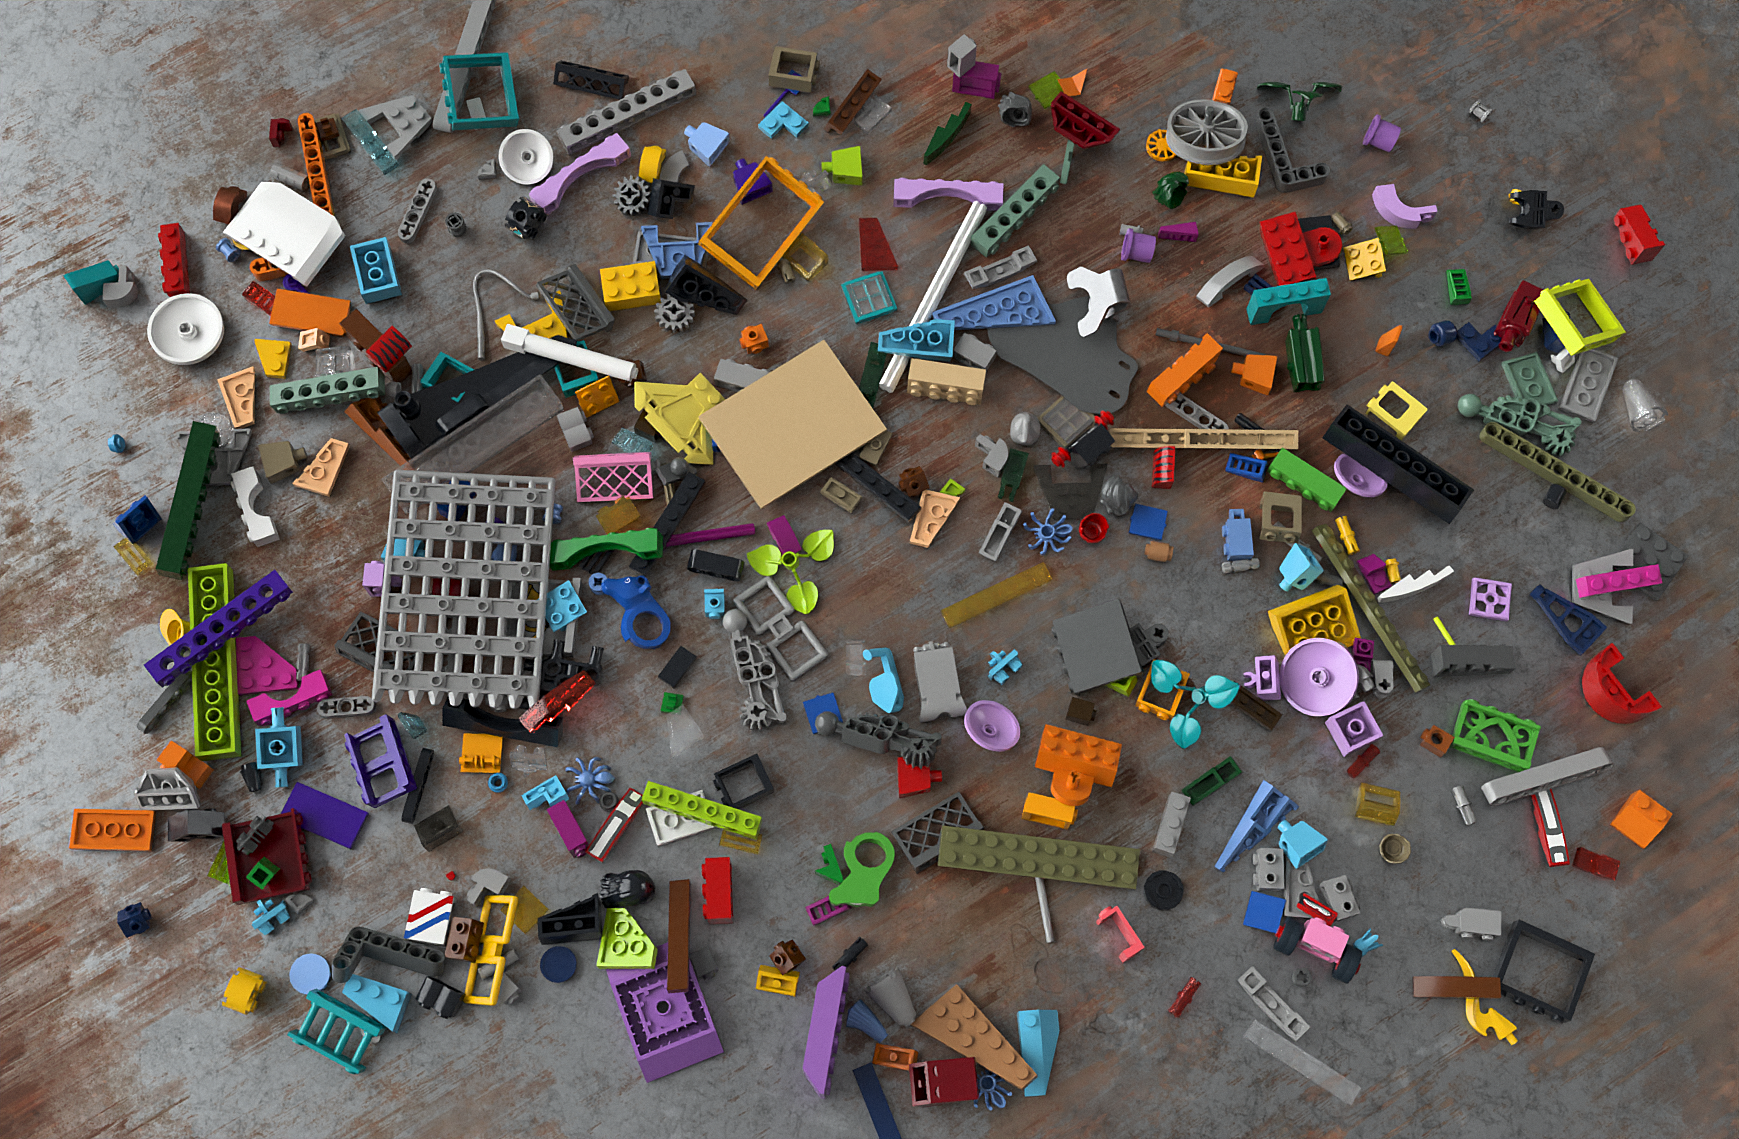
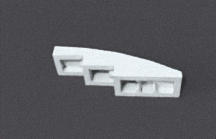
[1376,566,1454,604]

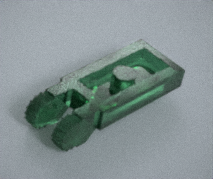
[998,448,1029,502]

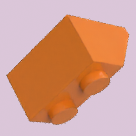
[1610,789,1673,849]

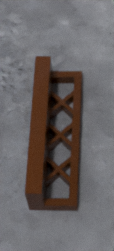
[824,69,882,135]

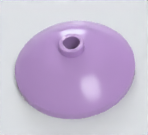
[1334,453,1388,497]
[964,700,1020,752]

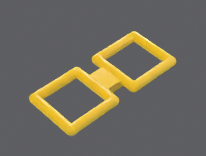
[463,895,518,1006]

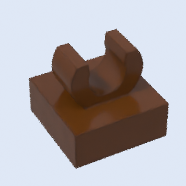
[316,117,340,141]

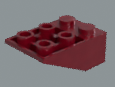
[909,1057,979,1108]

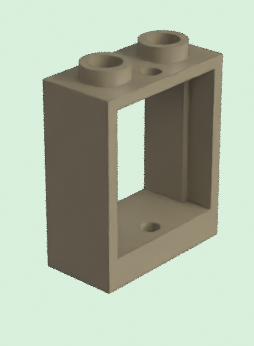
[768,46,820,92]

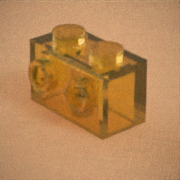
[596,496,641,535]

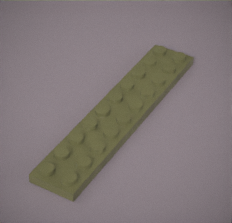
[938,826,1140,889]

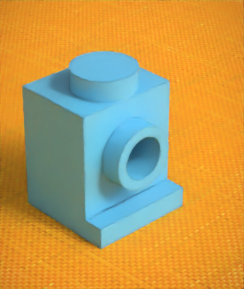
[704,589,725,619]

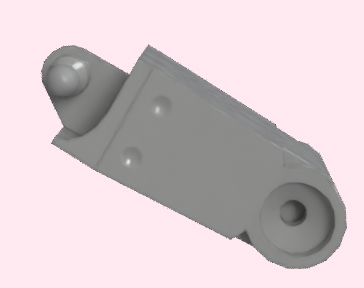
[913,641,967,723]

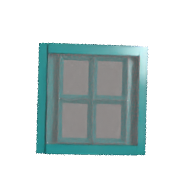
[841,271,897,324]

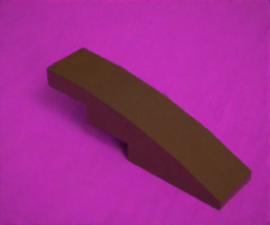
[1413,976,1501,999]

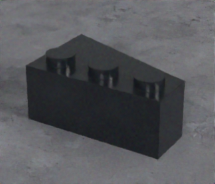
[538,893,602,945]

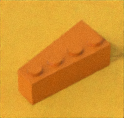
[1146,333,1223,407]

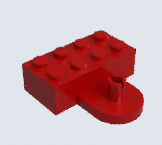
[1260,212,1342,286]

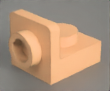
[298,328,330,352]

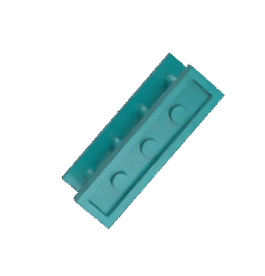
[287,989,387,1074]

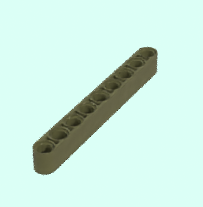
[1479,422,1636,522]

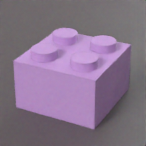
[1325,701,1383,757]

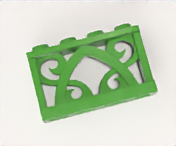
[1449,699,1541,772]

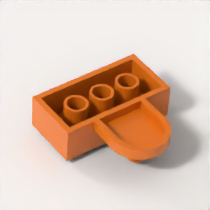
[1035,724,1122,806]

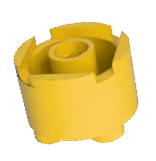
[222,967,267,1015]

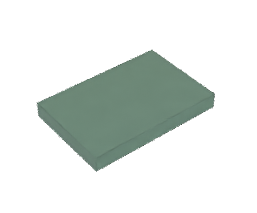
[1501,352,1558,412]

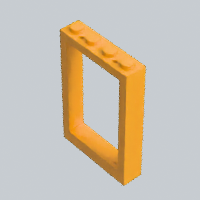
[698,156,824,290]

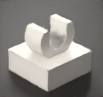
[1551,348,1575,373]

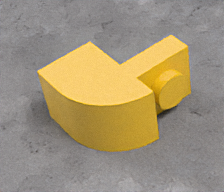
[639,146,666,183]

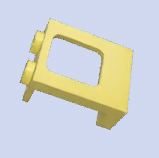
[1365,381,1428,441]

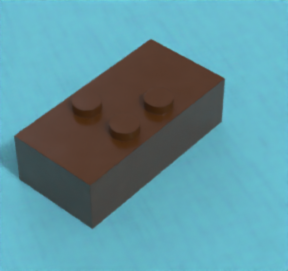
[339,309,412,383]

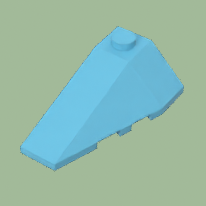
[878,319,955,362]
[1017,1010,1060,1097]

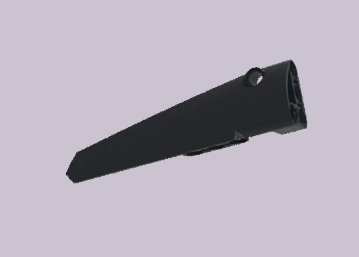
[377,335,577,461]

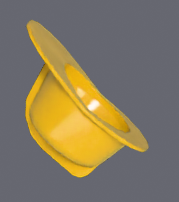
[160,609,190,646]

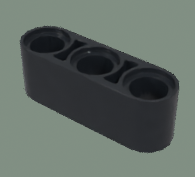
[686,549,745,582]

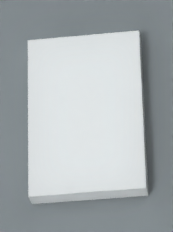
[646,790,715,847]

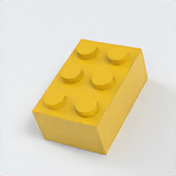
[600,261,661,311]

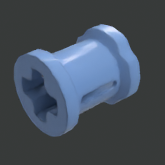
[216,238,241,262]

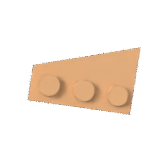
[217,366,255,429]
[292,438,350,497]
[910,490,960,548]

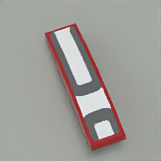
[585,788,643,863]
[1531,789,1570,867]

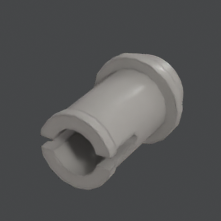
[1120,224,1143,236]

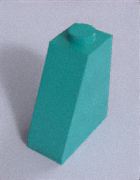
[63,260,119,305]

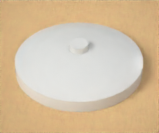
[147,294,224,365]

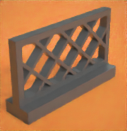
[536,264,615,341]
[334,611,416,672]
[891,792,984,874]

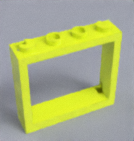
[1534,279,1626,356]

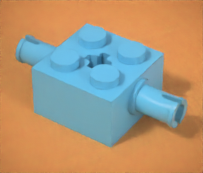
[255,707,303,787]

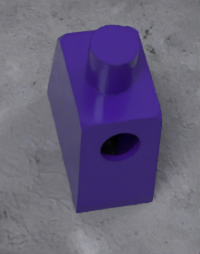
[733,159,773,205]

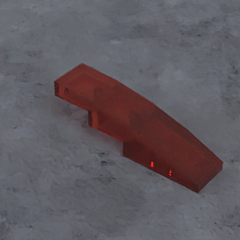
[519,670,596,734]

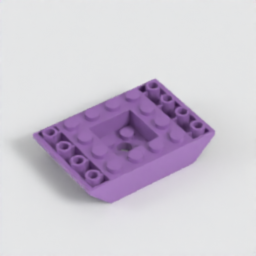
[606,942,724,1083]
[803,966,849,1099]

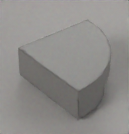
[477,159,496,179]
[284,894,314,914]

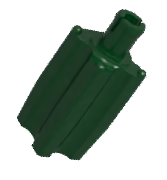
[1285,314,1324,392]

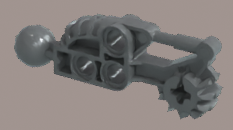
[815,711,942,769]

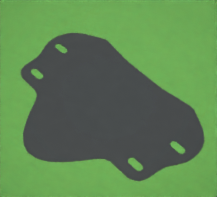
[987,296,1138,414]

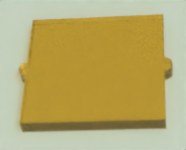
[500,886,549,934]

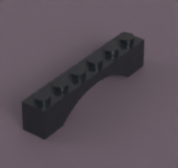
[442,697,563,747]

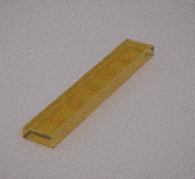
[941,562,1052,628]

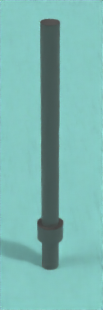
[1155,328,1266,357]

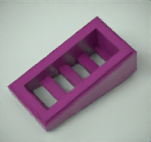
[1158,222,1198,242]
[805,896,852,926]

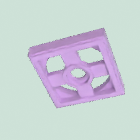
[1469,577,1512,622]

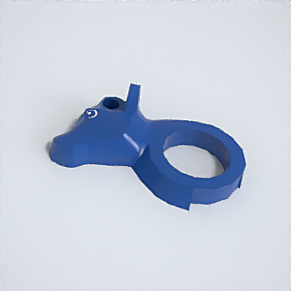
[601,575,670,649]

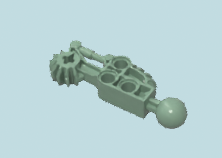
[1458,394,1581,456]

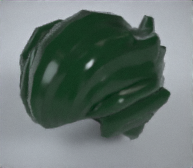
[1152,171,1189,209]

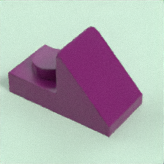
[1356,554,1392,595]

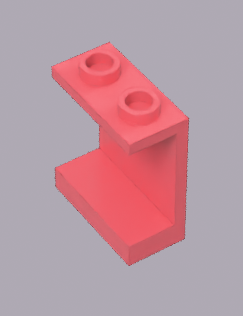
[1096,906,1145,963]

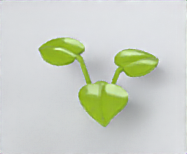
[747,530,834,615]

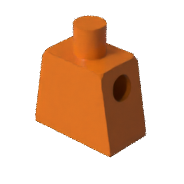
[1231,354,1277,395]

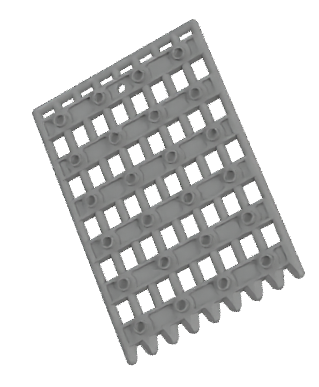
[371,470,556,710]

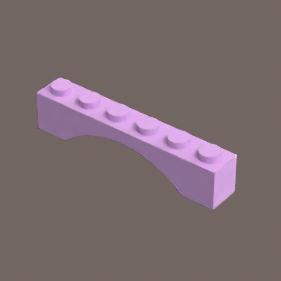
[529,133,631,215]
[893,178,1003,211]

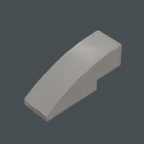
[979,502,1023,561]

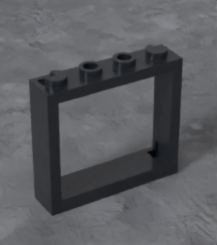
[1493,919,1595,1024]

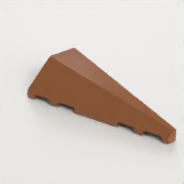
[344,396,419,471]

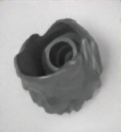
[998,92,1032,127]
[1101,475,1138,516]

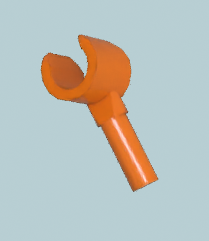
[1252,449,1279,460]

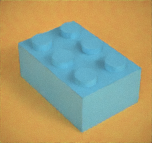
[350,237,402,304]

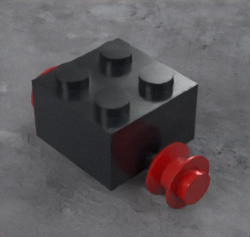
[1051,410,1115,469]

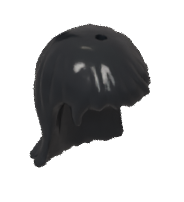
[600,870,656,908]

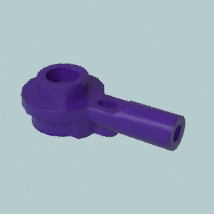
[283,274,310,294]

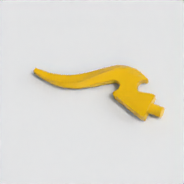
[1451,949,1518,1045]

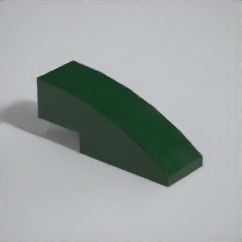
[1182,756,1244,806]

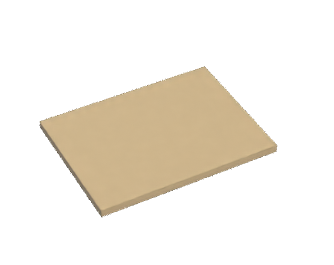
[698,340,887,509]

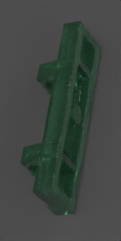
[859,342,888,409]

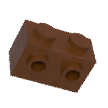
[444,917,484,963]

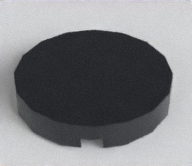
[1143,870,1184,911]

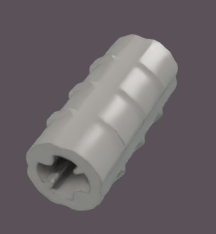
[270,162,309,191]

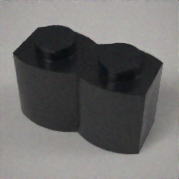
[416,976,466,1019]

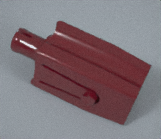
[1494,280,1543,352]

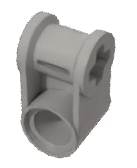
[1370,660,1394,699]

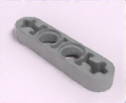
[398,178,437,244]
[1165,393,1229,429]

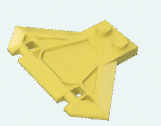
[635,373,726,465]

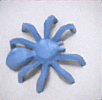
[1023,508,1073,556]
[565,757,615,804]
[974,1069,1012,1111]

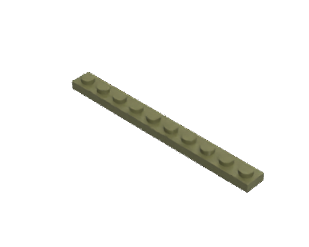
[1311,524,1430,693]

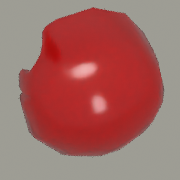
[1079,513,1109,544]

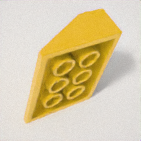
[1268,585,1361,656]

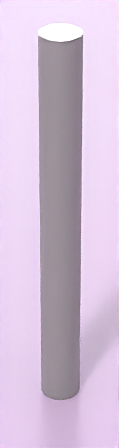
[1035,878,1055,943]

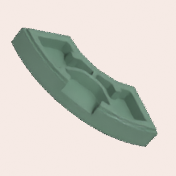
[1060,139,1075,184]

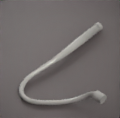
[473,269,540,361]

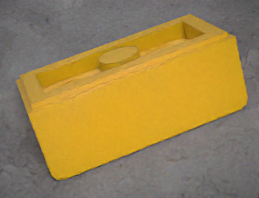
[756,965,800,996]

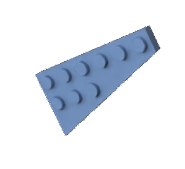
[932,275,1056,330]

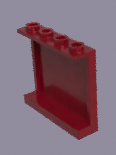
[222,808,312,905]

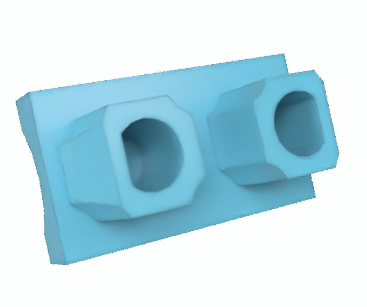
[988,649,1023,685]
[251,899,290,935]

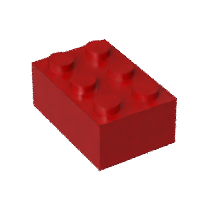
[702,857,734,925]

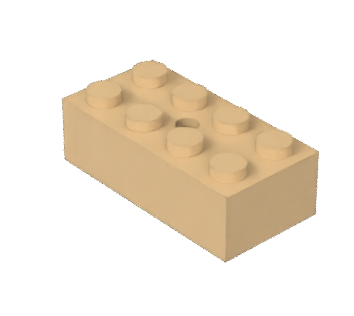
[907,358,986,405]

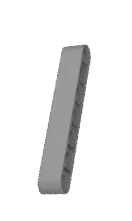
[1481,747,1614,806]

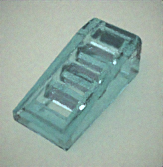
[612,427,653,453]
[397,712,427,739]

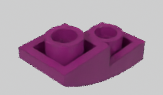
[766,515,802,555]
[1352,637,1374,672]

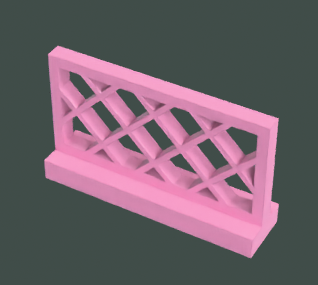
[573,452,653,502]

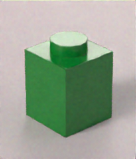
[246,857,280,890]

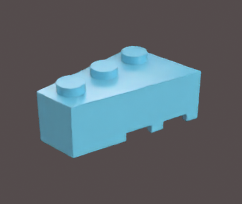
[342,974,412,1033]

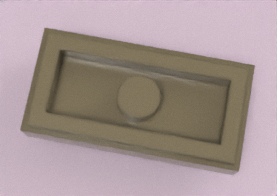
[859,431,893,467]
[820,477,862,514]

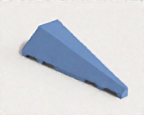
[1215,780,1299,873]

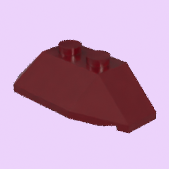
[1050,91,1120,149]

